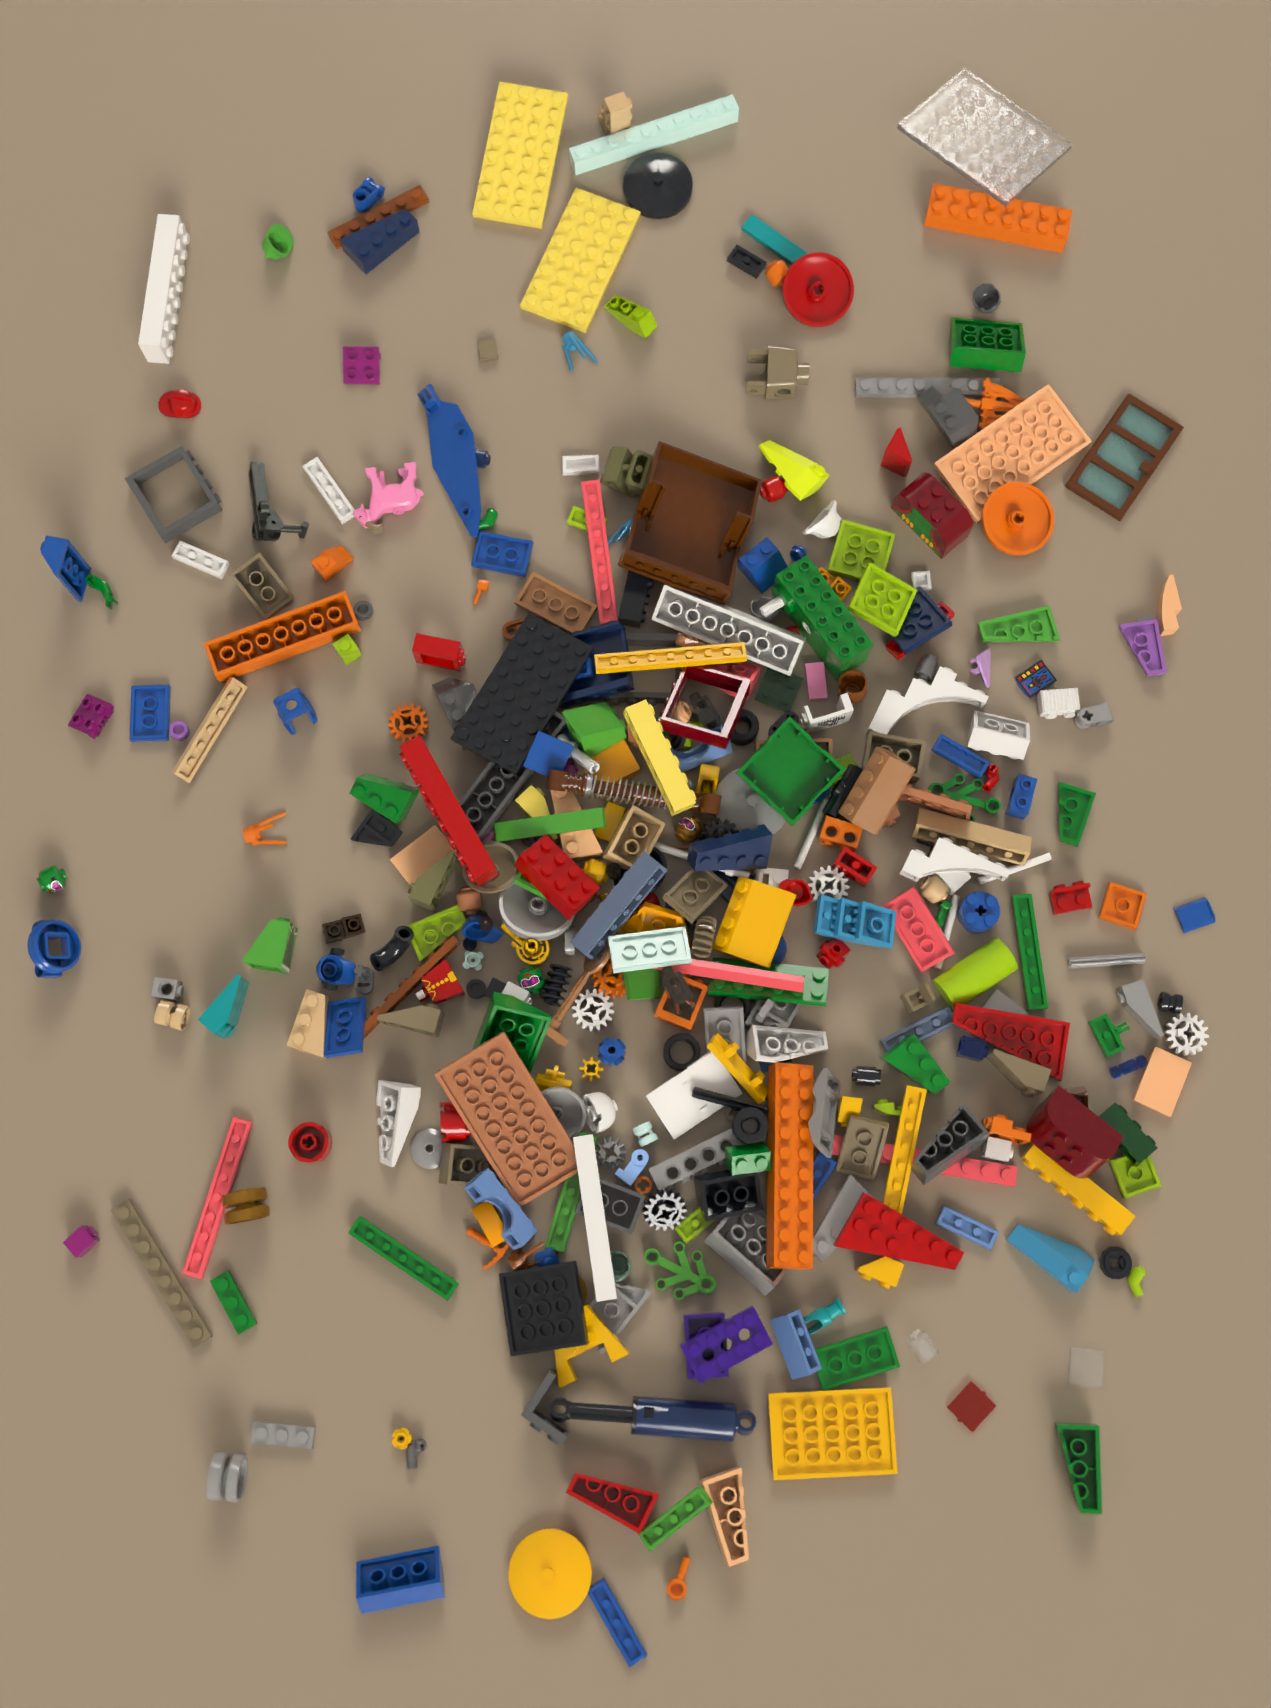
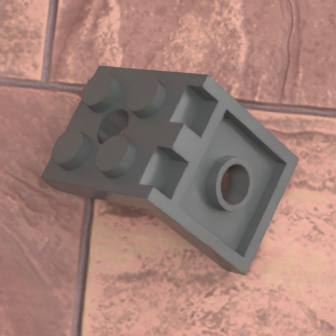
[521,1369,569,1444]

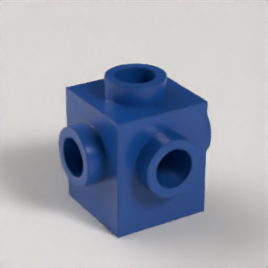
[597,1037,626,1067]

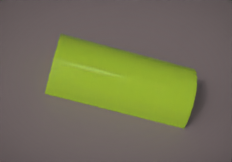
[931,937,1018,1011]

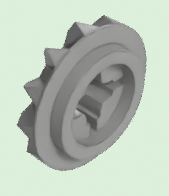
[595,1136,626,1168]

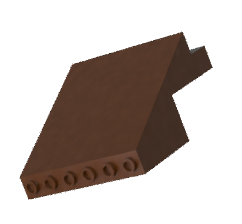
[618,441,762,605]

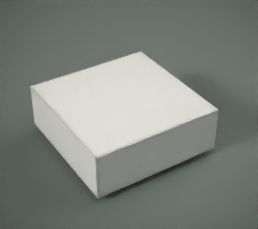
[910,571,932,591]

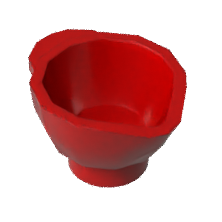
[779,879,812,907]

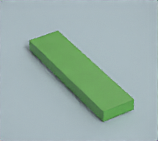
[638,1485,713,1552]

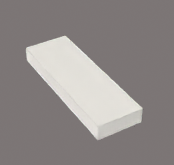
[171,541,230,579]

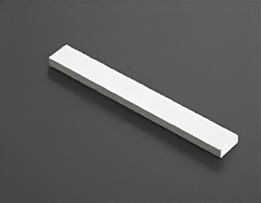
[573,1134,617,1302]

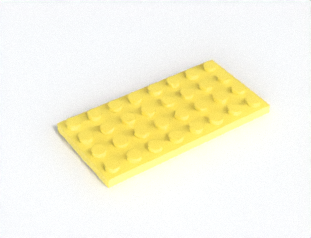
[473,82,569,229]
[520,188,641,333]

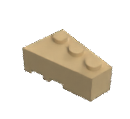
[598,91,632,135]
[287,989,329,1060]

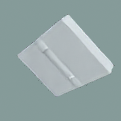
[646,1051,743,1140]

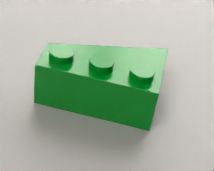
[349,773,420,824]
[879,1034,950,1094]

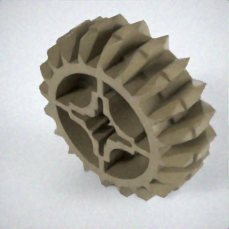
[691,915,717,961]

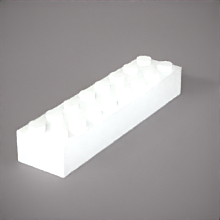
[138,214,190,364]
[651,584,806,676]

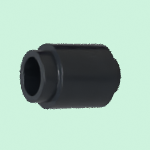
[852,1066,881,1087]

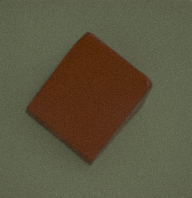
[1065,1086,1088,1108]

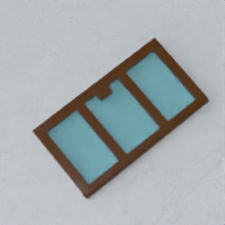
[1065,394,1184,521]

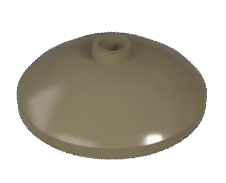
[461,841,519,893]

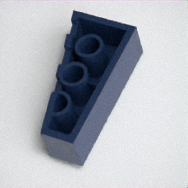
[340,208,420,274]

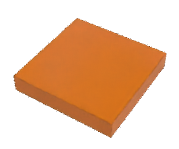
[1098,882,1147,930]

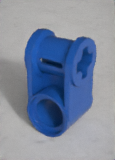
[353,177,385,213]

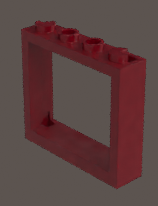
[658,666,751,749]

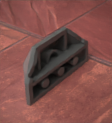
[917,386,979,450]
[432,677,478,751]

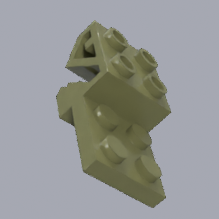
[600,446,653,497]

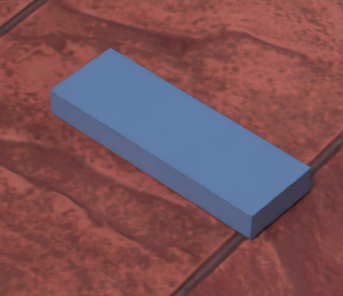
[935,1205,999,1250]

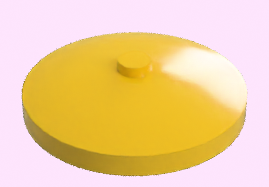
[508,1528,592,1619]

